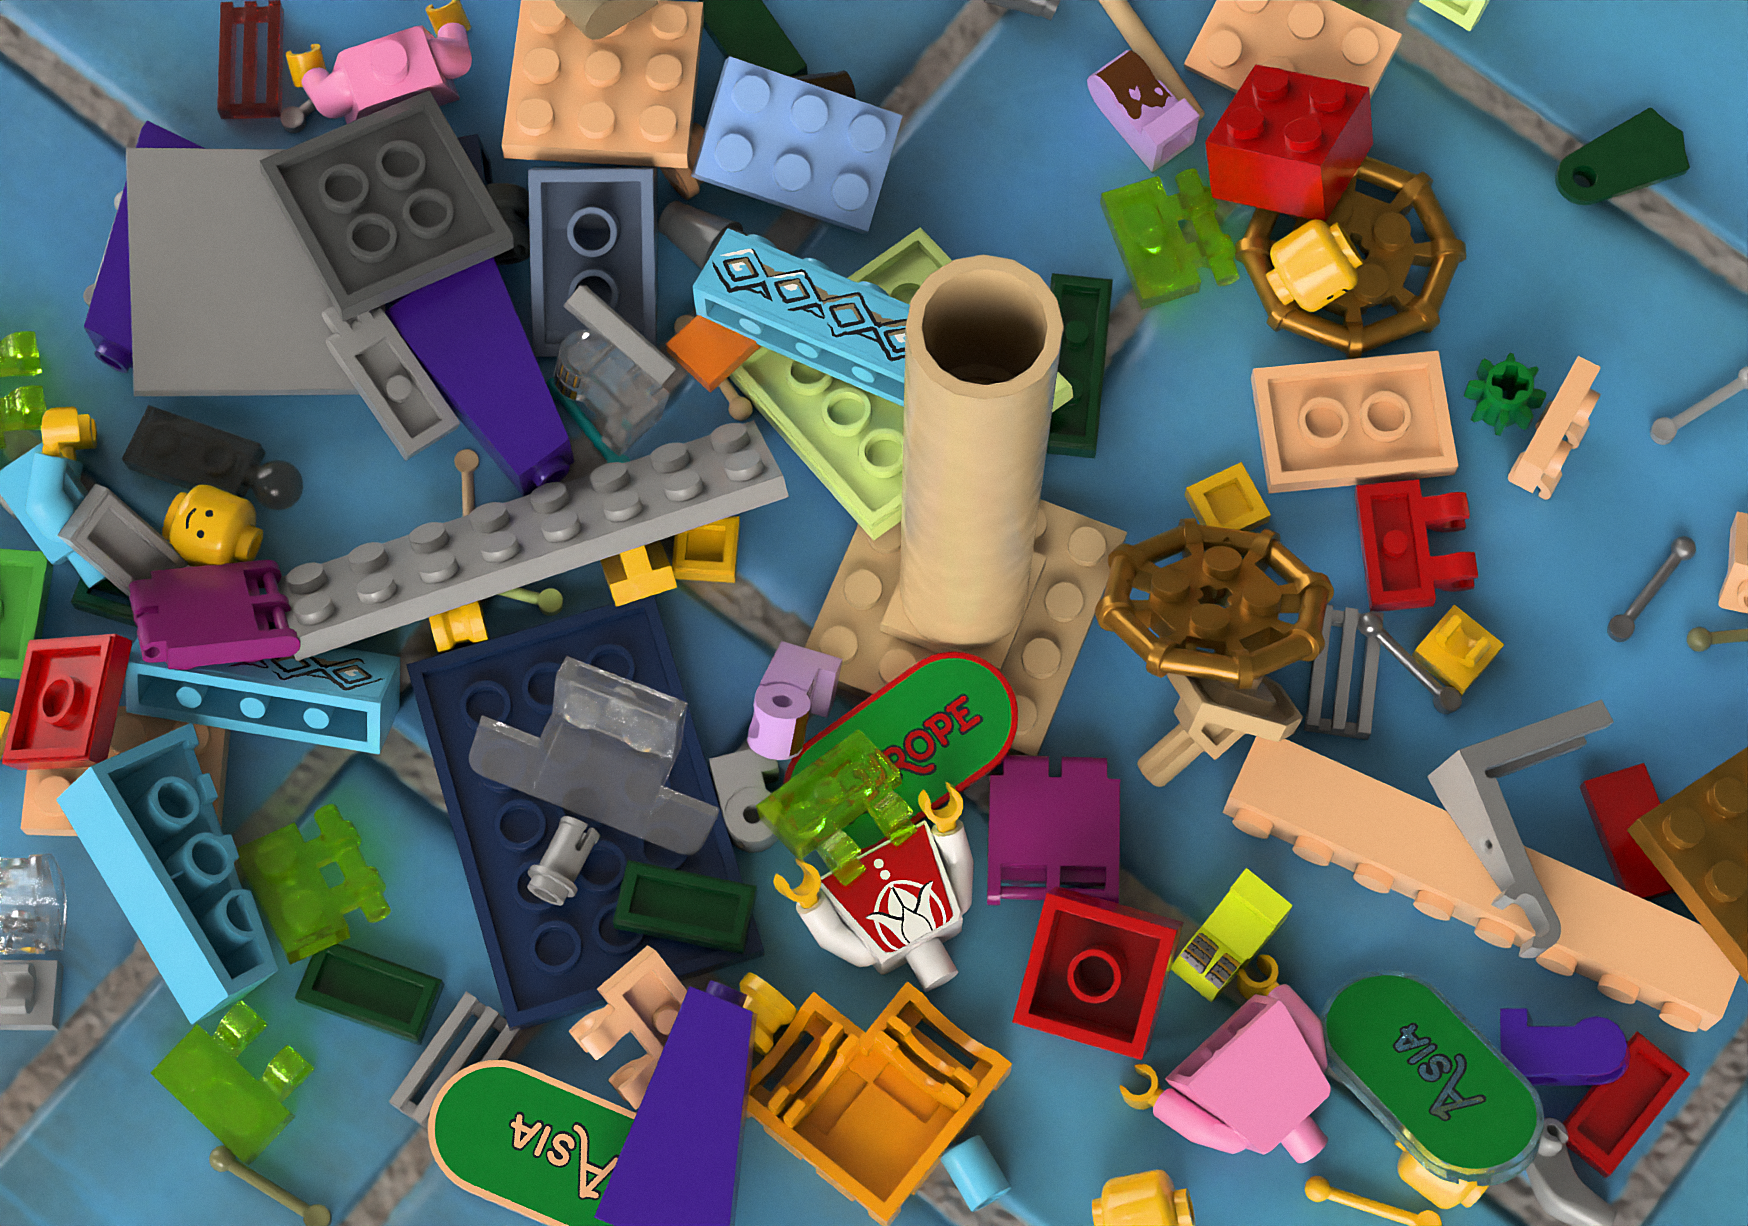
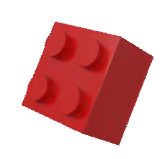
[1205,64,1373,222]
[1012,886,1184,1060]

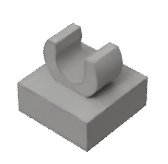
[0,960,64,1030]

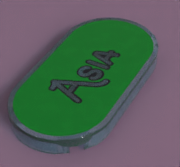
[1320,970,1544,1186]

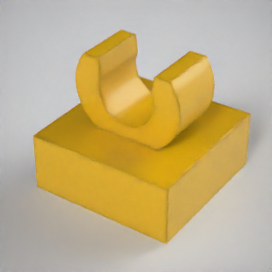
[1412,604,1504,697]

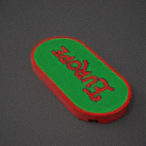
[782,652,1018,857]

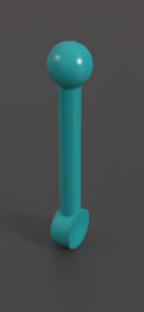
[546,376,630,463]

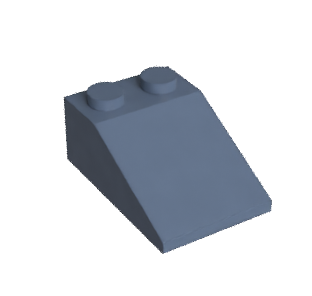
[528,166,659,357]

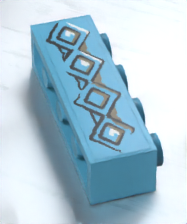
[692,228,910,407]
[125,637,400,754]

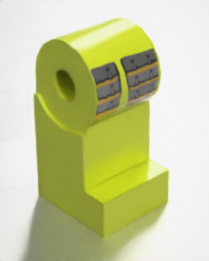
[1171,868,1293,1003]

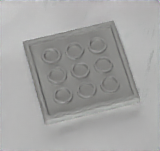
[126,148,386,396]

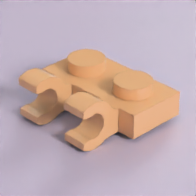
[1508,356,1601,500]
[568,945,687,1110]

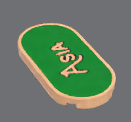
[428,1060,637,1226]

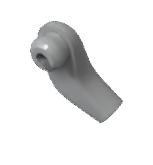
[1521,1117,1617,1226]

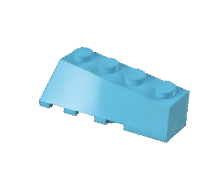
[56,723,278,1025]

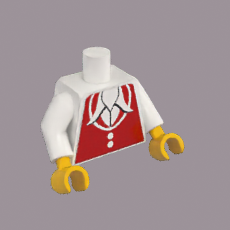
[773,782,974,992]

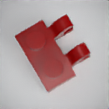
[1354,479,1478,612]

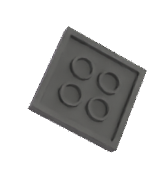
[259,90,513,322]

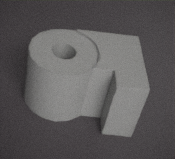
[709,749,781,853]

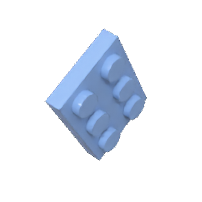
[691,56,903,234]

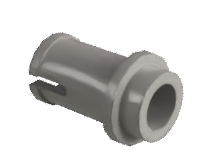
[527,816,600,906]

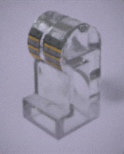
[553,330,670,457]

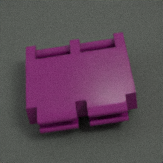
[129,559,301,670]
[987,755,1120,906]

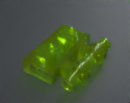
[1100,168,1240,310]
[236,804,391,965]

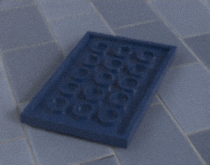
[406,595,765,1031]

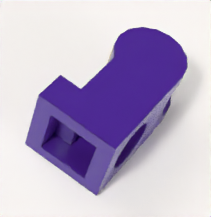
[1500,1008,1631,1086]

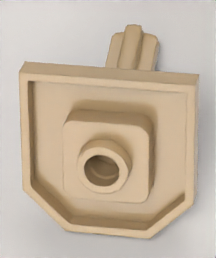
[1137,649,1303,787]

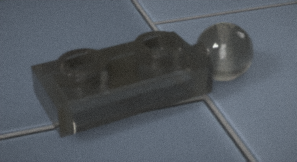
[122,405,303,510]

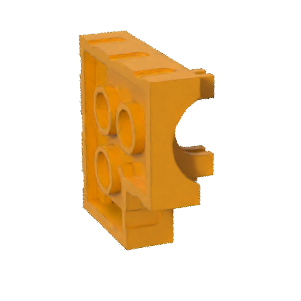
[746,981,1012,1226]

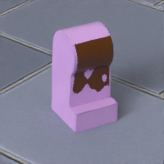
[1087,50,1200,173]
[747,641,842,760]

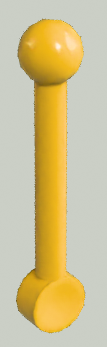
[1304,1175,1442,1226]

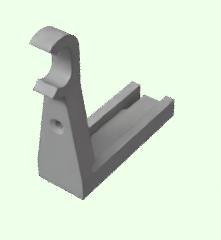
[1427,699,1614,958]

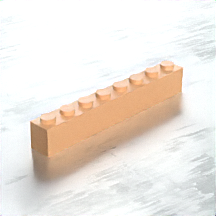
[1223,736,1740,1032]

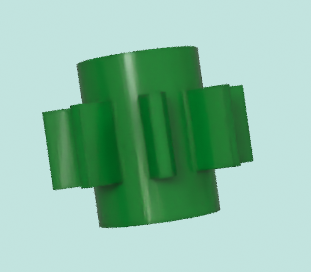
[1463,353,1546,436]

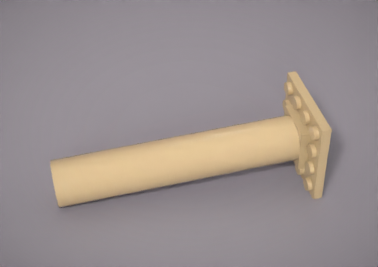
[805,254,1127,756]

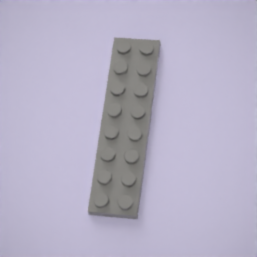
[277,420,789,662]

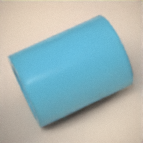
[940,1135,1012,1212]

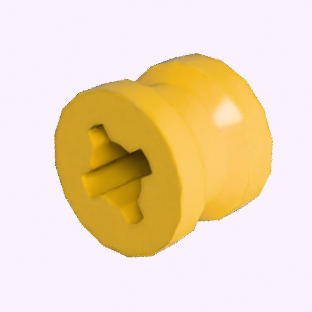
[429,600,489,655]
[739,972,798,1056]

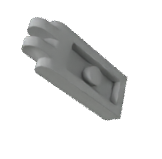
[322,306,460,461]

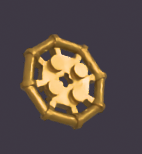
[1235,155,1466,359]
[1095,518,1334,690]

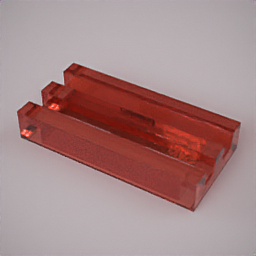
[217,0,284,119]

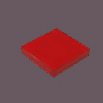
[2,634,133,770]

